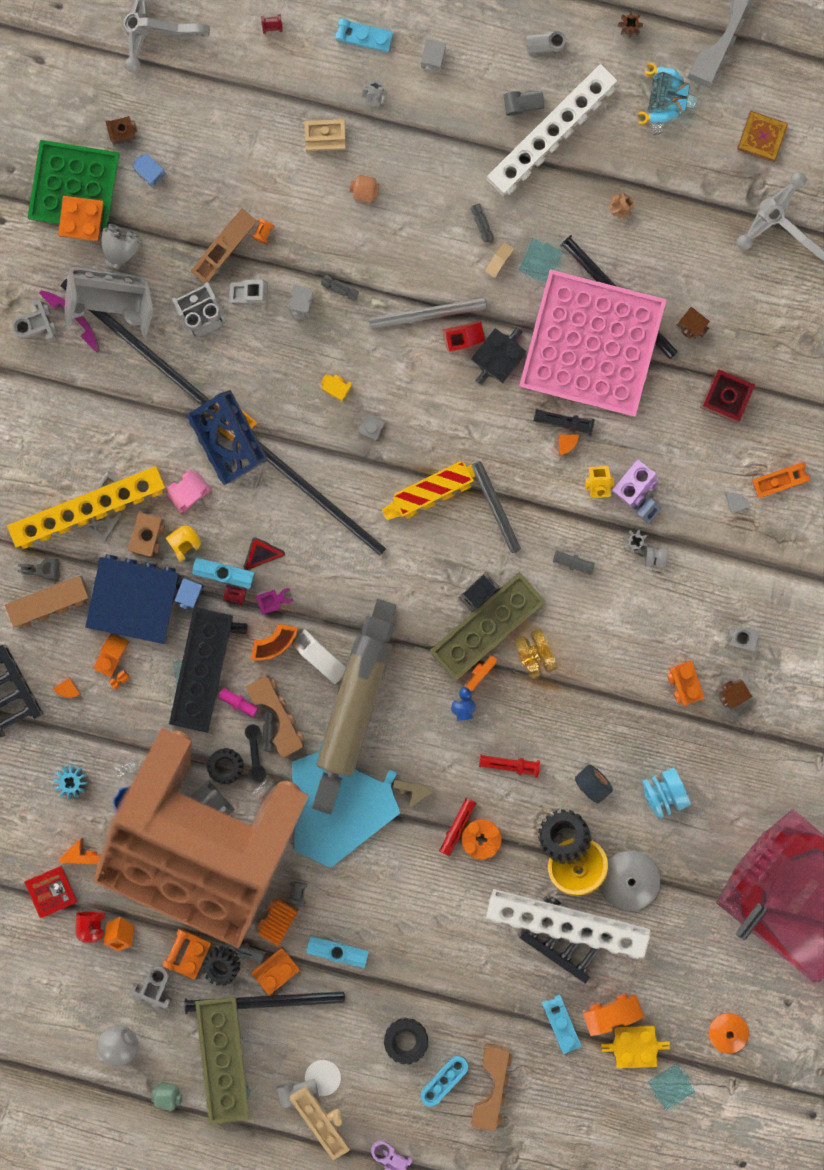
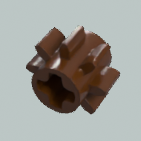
[618,11,643,38]

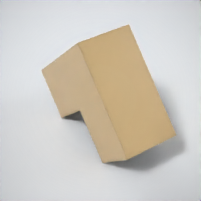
[485,242,514,278]

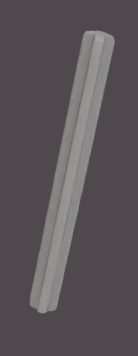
[369,298,487,329]

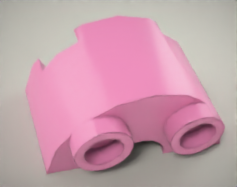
[166,470,212,514]

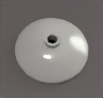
[600,850,660,911]

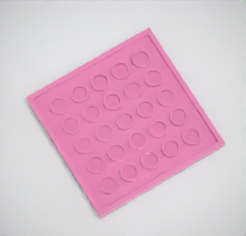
[519,270,667,417]

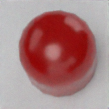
[75,911,105,943]

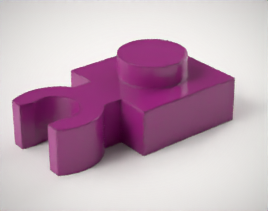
[256,588,294,615]

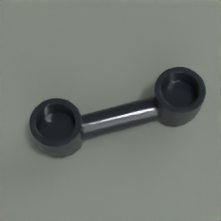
[244,724,266,780]

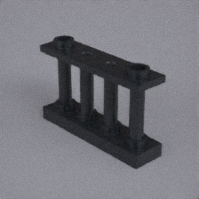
[0,644,44,738]
[518,896,611,984]

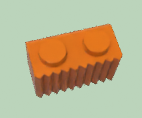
[257,897,299,946]

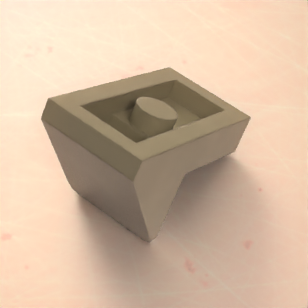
[393,779,434,808]

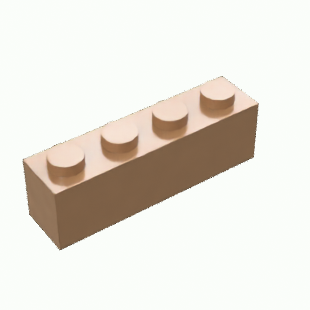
[5,576,91,630]

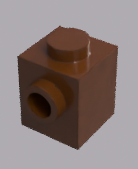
[677,307,710,339]
[719,679,753,709]

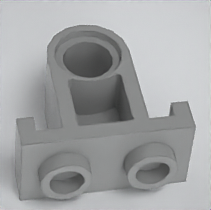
[12,299,58,342]
[129,964,171,1010]

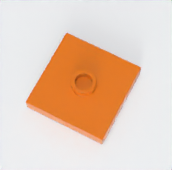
[465,655,498,691]

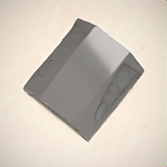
[172,282,227,338]

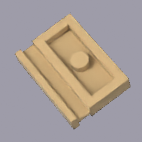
[304,119,346,151]

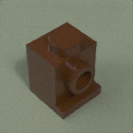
[105,116,138,145]

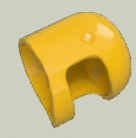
[166,525,201,563]

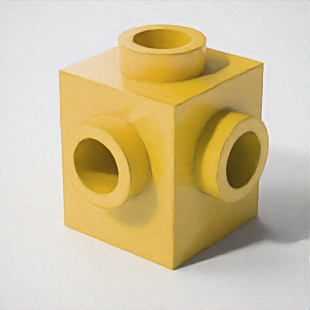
[585,466,614,498]

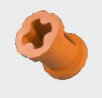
[251,218,275,244]

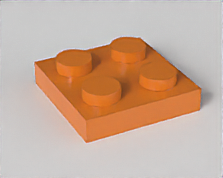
[58,196,104,242]

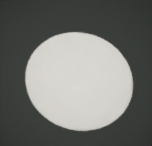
[305,1060,341,1096]

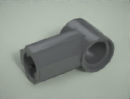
[503,90,544,116]

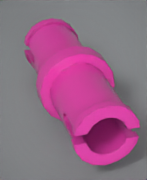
[218,687,259,718]

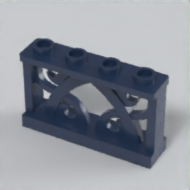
[186,390,268,485]

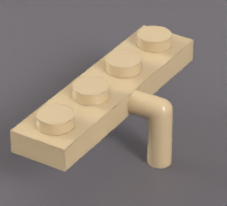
[290,1086,350,1160]

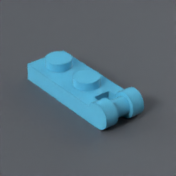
[334,19,393,53]
[542,994,582,1054]

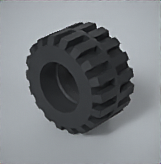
[538,809,592,864]

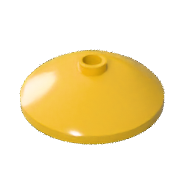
[548,838,608,896]

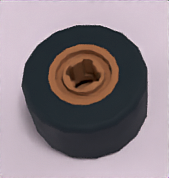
[575,765,613,803]

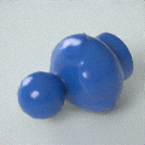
[451,687,476,721]

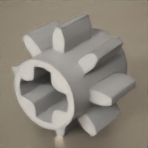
[362,81,388,107]
[623,530,648,554]

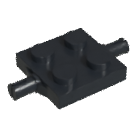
[471,327,527,385]

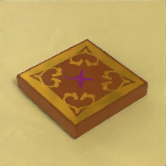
[737,111,788,162]

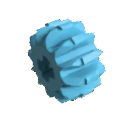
[54,765,88,799]

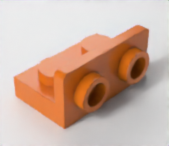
[667,661,705,707]

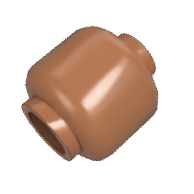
[349,175,379,203]

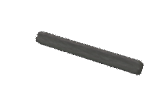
[472,461,521,553]

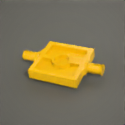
[601,1025,670,1068]

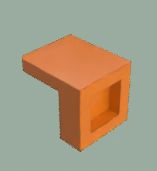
[103,917,134,952]

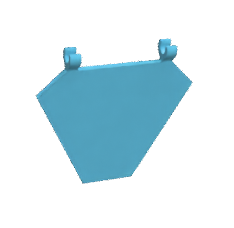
[292,742,401,868]

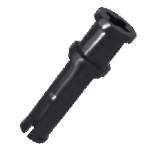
[533,409,595,436]

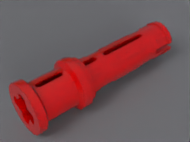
[479,755,540,778]

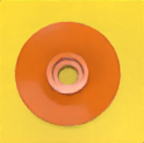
[709,1013,749,1054]

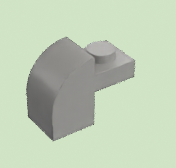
[229,280,268,305]

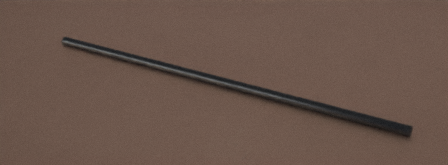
[60,279,386,556]

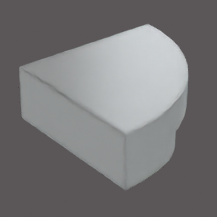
[725,492,751,513]

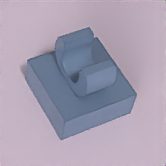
[634,497,661,524]

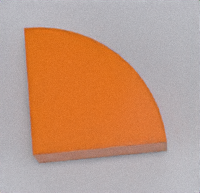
[558,434,579,455]
[53,678,81,698]

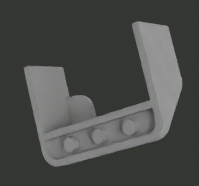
[64,267,153,337]

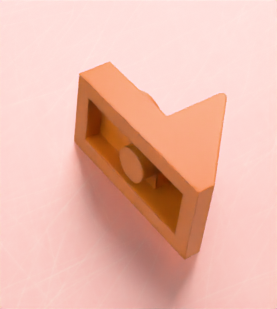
[93,633,130,677]
[59,838,101,864]

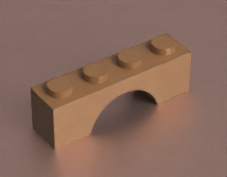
[245,675,305,758]
[471,1044,512,1131]

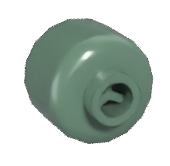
[151,1082,183,1111]

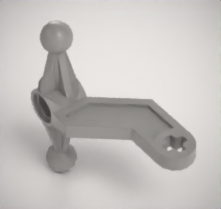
[124,0,210,73]
[737,172,824,261]

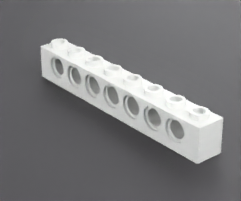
[486,64,617,196]
[486,889,650,959]

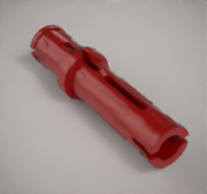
[439,797,477,857]

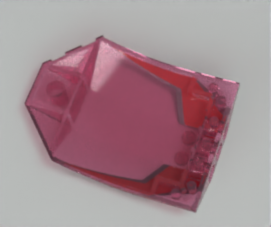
[716,809,824,983]

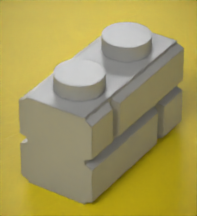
[288,285,314,320]

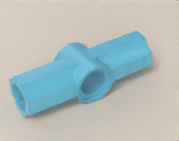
[192,557,255,589]
[306,936,369,968]

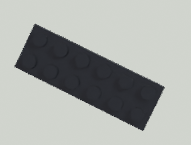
[169,607,234,733]

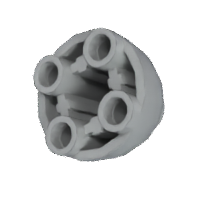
[101,224,141,269]

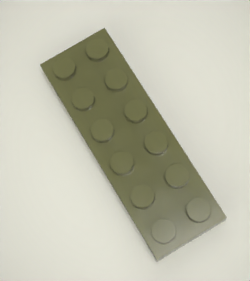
[430,572,546,681]
[195,996,250,1124]

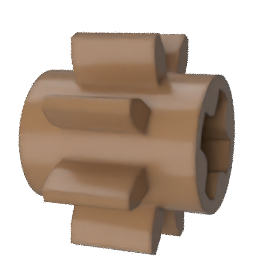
[609,193,634,219]

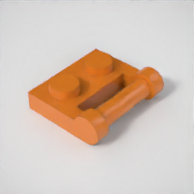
[162,928,212,980]

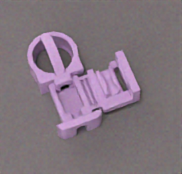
[371,1140,412,1170]

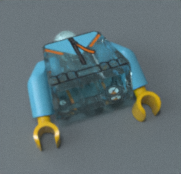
[637,63,697,125]

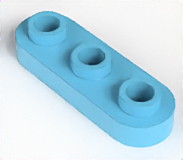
[421,1055,468,1107]

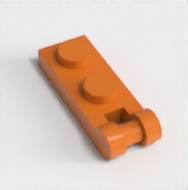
[752,462,811,499]

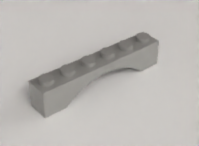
[687,0,753,88]

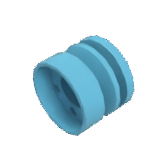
[642,767,691,819]

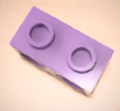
[612,459,659,509]

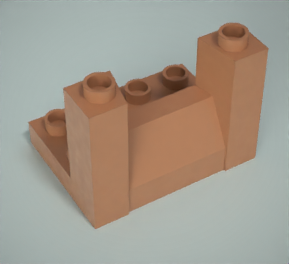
[93,728,309,949]

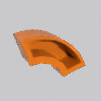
[251,624,299,660]
[583,993,644,1036]

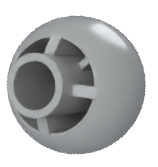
[97,1025,138,1066]

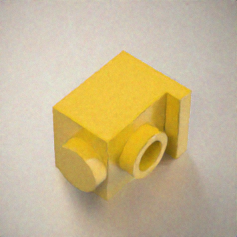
[320,374,353,402]

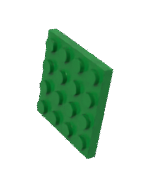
[27,140,120,232]

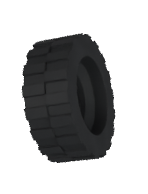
[384,1018,428,1065]

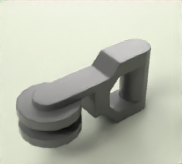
[17,558,58,579]

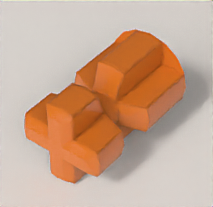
[109,670,131,690]

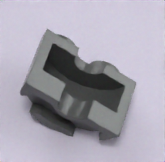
[191,780,235,815]

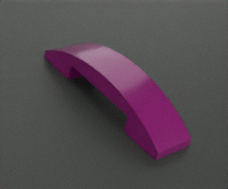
[39,290,100,353]

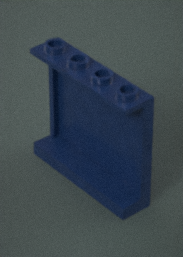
[85,554,181,644]

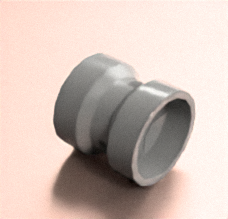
[645,547,667,568]

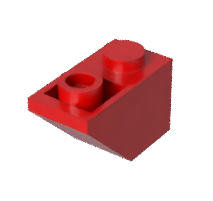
[442,321,485,352]

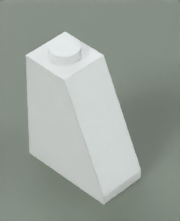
[292,629,346,684]

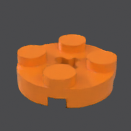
[461,819,502,860]

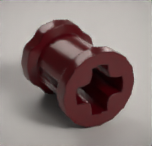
[261,14,283,34]
[223,584,247,606]

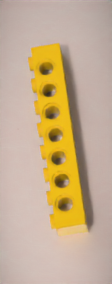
[7,466,167,550]

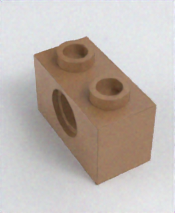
[128,512,166,557]

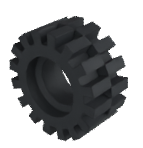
[207,748,244,785]
[202,946,241,986]

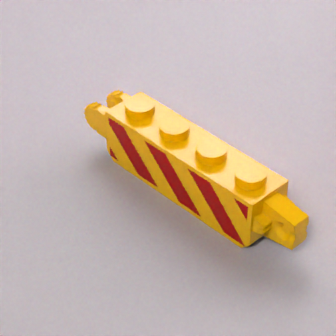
[382,461,484,520]

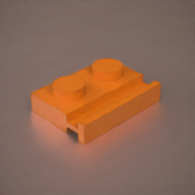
[251,947,300,995]

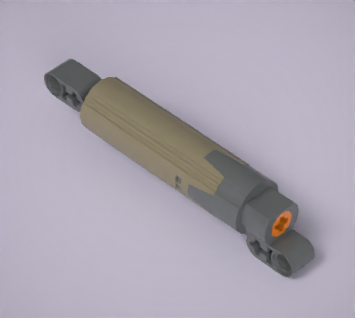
[312,599,396,815]

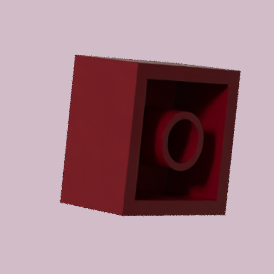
[700,369,755,424]

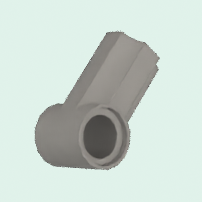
[527,31,566,54]
[276,1079,319,1108]

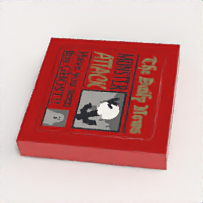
[24,865,78,918]

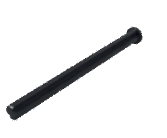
[560,235,677,359]
[184,991,345,1015]

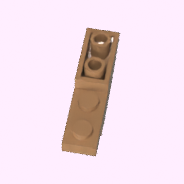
[191,208,257,283]

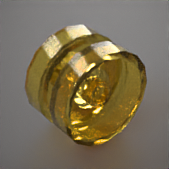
[514,628,558,679]

